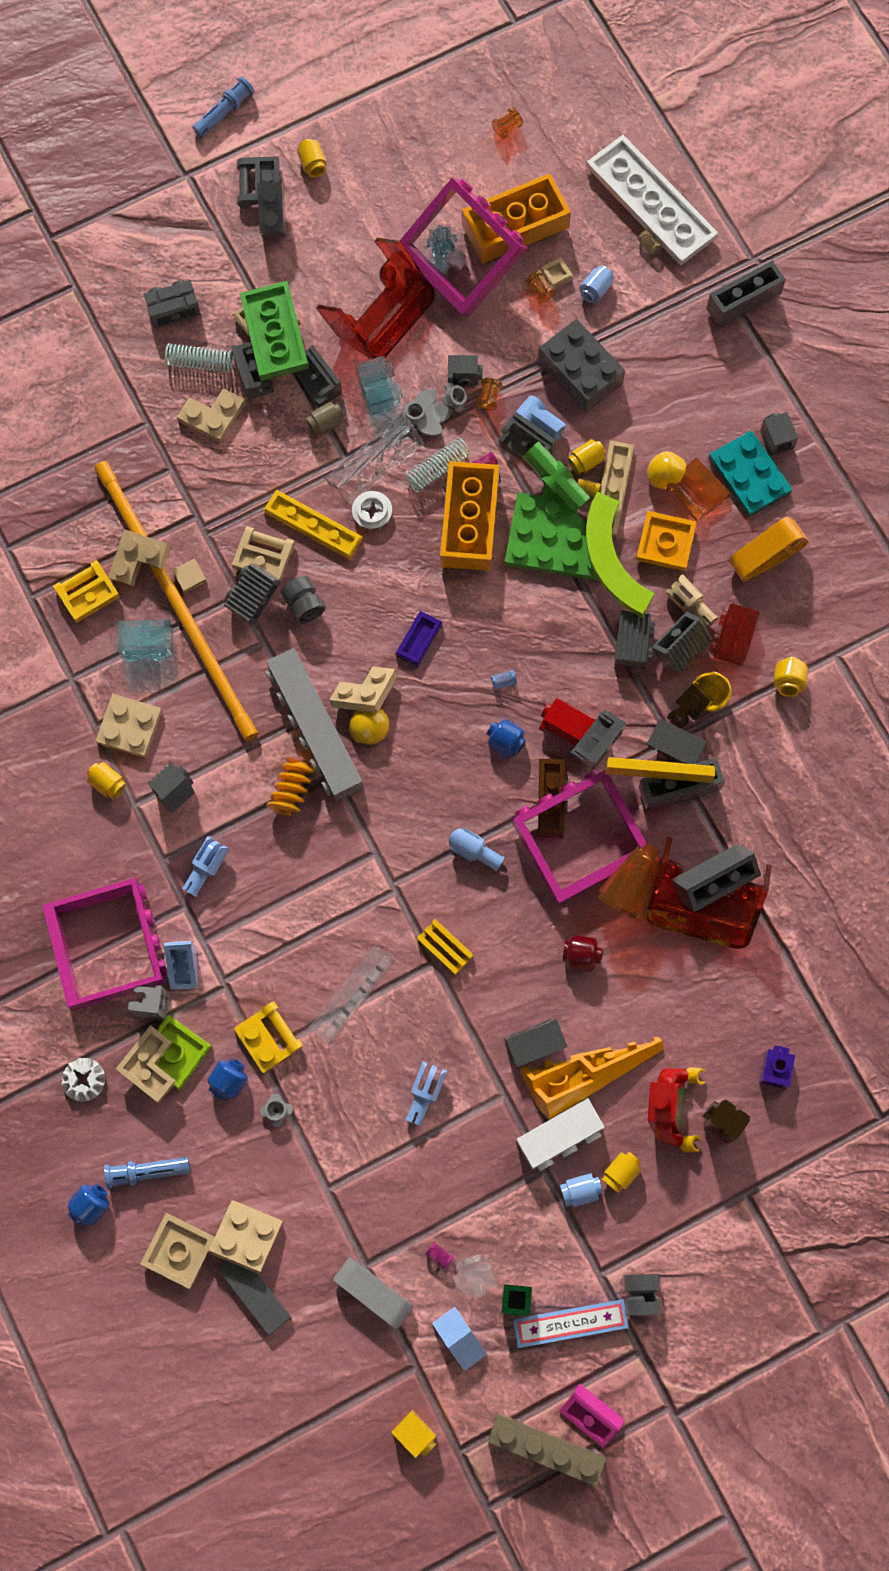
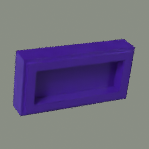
[395,611,443,667]

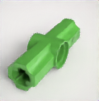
[523,442,590,513]

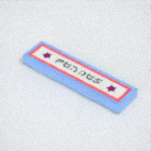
[513,1299,629,1348]

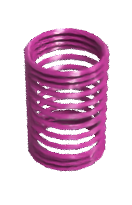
[472,452,498,465]
[425,1242,454,1270]

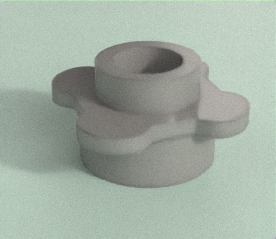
[442,383,467,412]
[260,1094,293,1127]

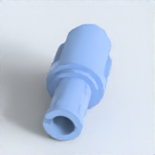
[449,828,505,871]
[182,836,230,897]
[405,1061,448,1126]

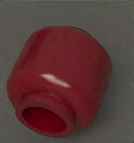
[563,935,603,972]

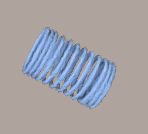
[491,670,517,690]

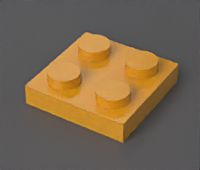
[636,511,697,571]

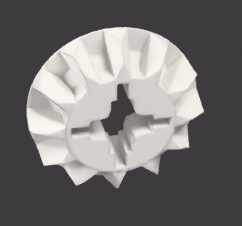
[352,491,392,530]
[61,1058,105,1102]

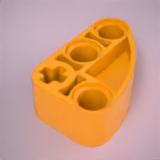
[728,517,809,582]

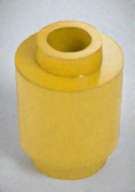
[296,139,327,178]
[567,439,606,475]
[86,762,126,800]
[602,1151,642,1194]

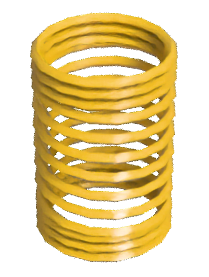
[577,478,601,497]

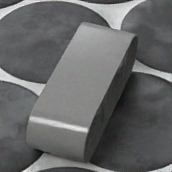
[333,1256,414,1329]

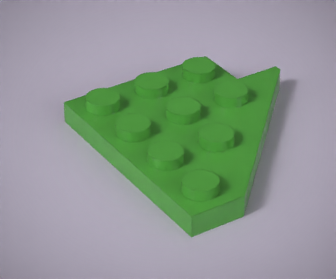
[505,485,599,581]

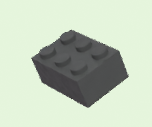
[538,319,625,413]

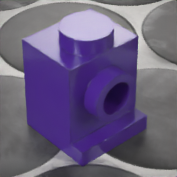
[759,1046,795,1089]

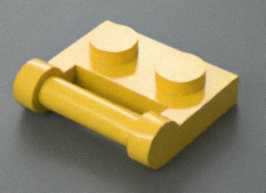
[53,560,120,623]
[234,1001,304,1074]

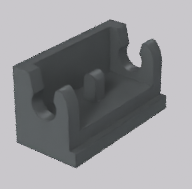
[231,342,274,400]
[294,345,342,407]
[499,412,556,462]
[570,710,626,770]
[647,719,707,764]
[504,1018,568,1067]

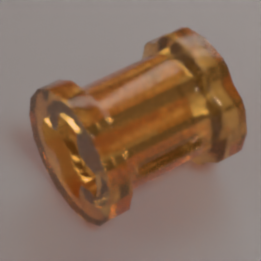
[492,107,523,139]
[525,270,556,304]
[475,378,503,411]

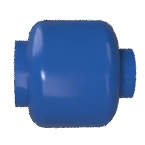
[486,719,526,758]
[207,1058,248,1101]
[68,1184,109,1227]

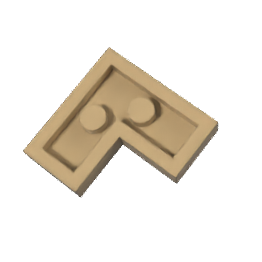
[177,388,246,443]
[108,529,172,586]
[329,667,398,713]
[116,1026,177,1103]

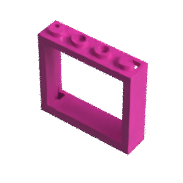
[395,177,528,316]
[511,769,652,905]
[42,878,168,1011]

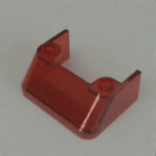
[316,238,435,361]
[646,837,772,949]

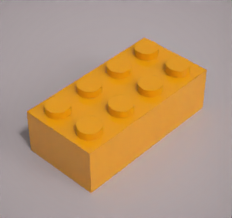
[462,173,571,264]
[440,461,499,571]

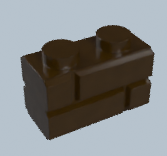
[702,1099,750,1144]

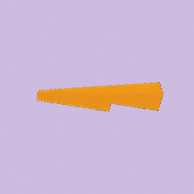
[520,1036,664,1120]

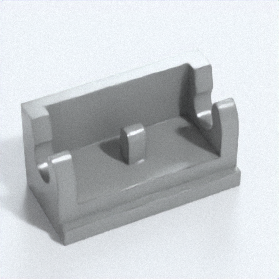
[128,985,170,1021]

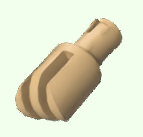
[665,574,718,629]

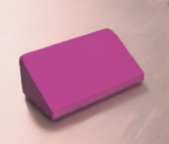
[559,1384,624,1449]

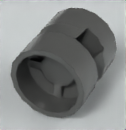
[281,576,326,624]
[624,1274,663,1316]

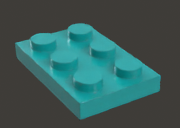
[708,430,793,517]

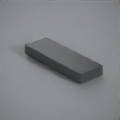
[217,1261,291,1335]

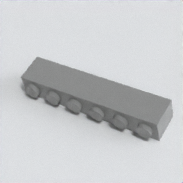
[265,648,364,801]

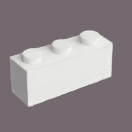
[516,1099,605,1171]

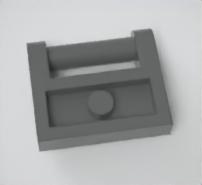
[237,156,280,208]

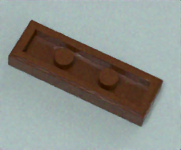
[538,759,565,838]

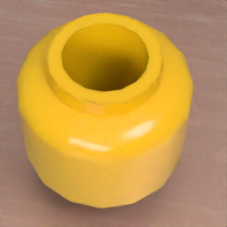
[773,657,808,697]

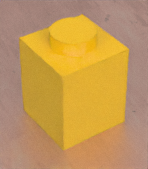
[391,1410,436,1458]

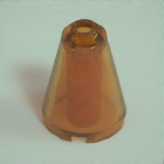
[596,843,662,921]

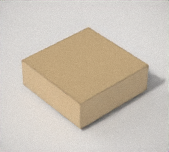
[540,257,573,291]
[172,558,207,593]

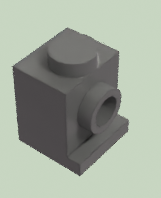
[448,355,483,387]

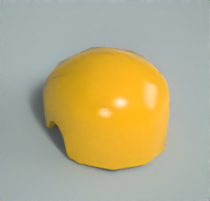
[646,452,686,489]
[693,672,732,712]
[348,709,389,745]

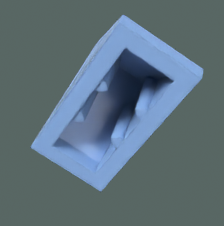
[164,941,198,990]
[432,1307,487,1371]

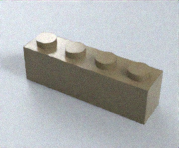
[488,1412,606,1487]

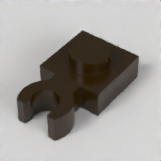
[667,682,714,729]

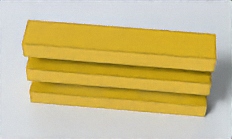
[417,919,474,976]

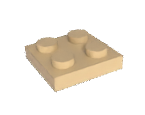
[95,694,163,758]
[209,1200,283,1275]
[140,1213,215,1289]

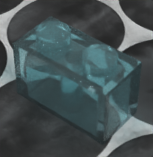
[117,619,173,661]

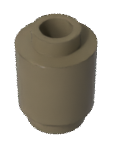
[306,402,344,436]

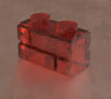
[711,603,760,666]

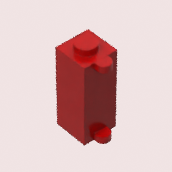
[539,698,595,746]

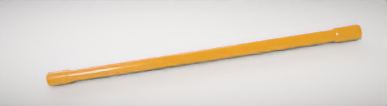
[94,461,259,741]

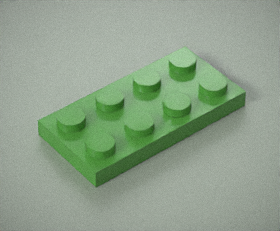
[240,281,309,381]

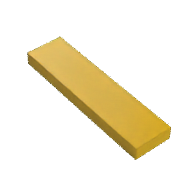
[263,490,363,560]
[605,757,715,783]

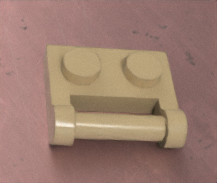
[232,526,295,580]

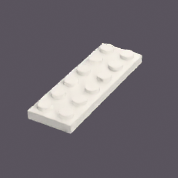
[586,135,718,266]

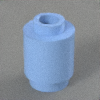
[579,266,614,303]
[560,1173,603,1207]

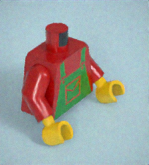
[647,1067,705,1153]

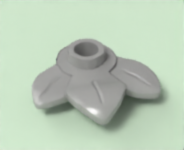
[403,390,452,436]

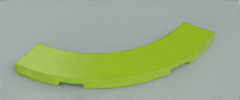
[586,492,655,618]

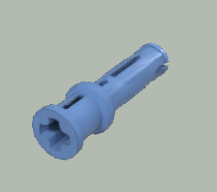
[192,76,255,139]
[104,1156,190,1190]

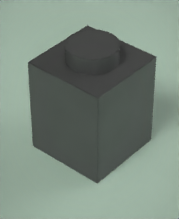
[760,412,798,456]

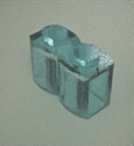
[356,356,403,415]

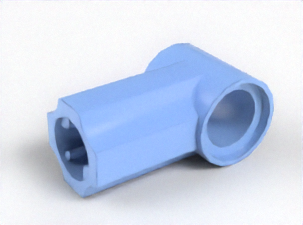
[516,395,566,441]

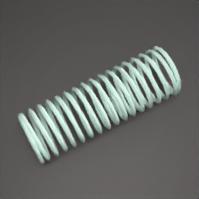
[165,343,233,373]
[405,438,470,492]

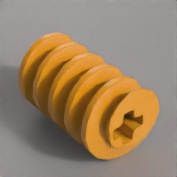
[267,758,315,816]

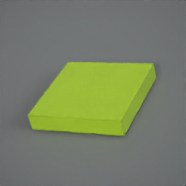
[156,1015,212,1091]

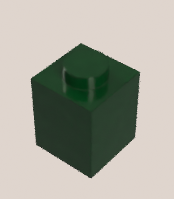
[501,1284,532,1316]

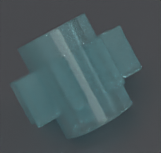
[427,225,457,257]

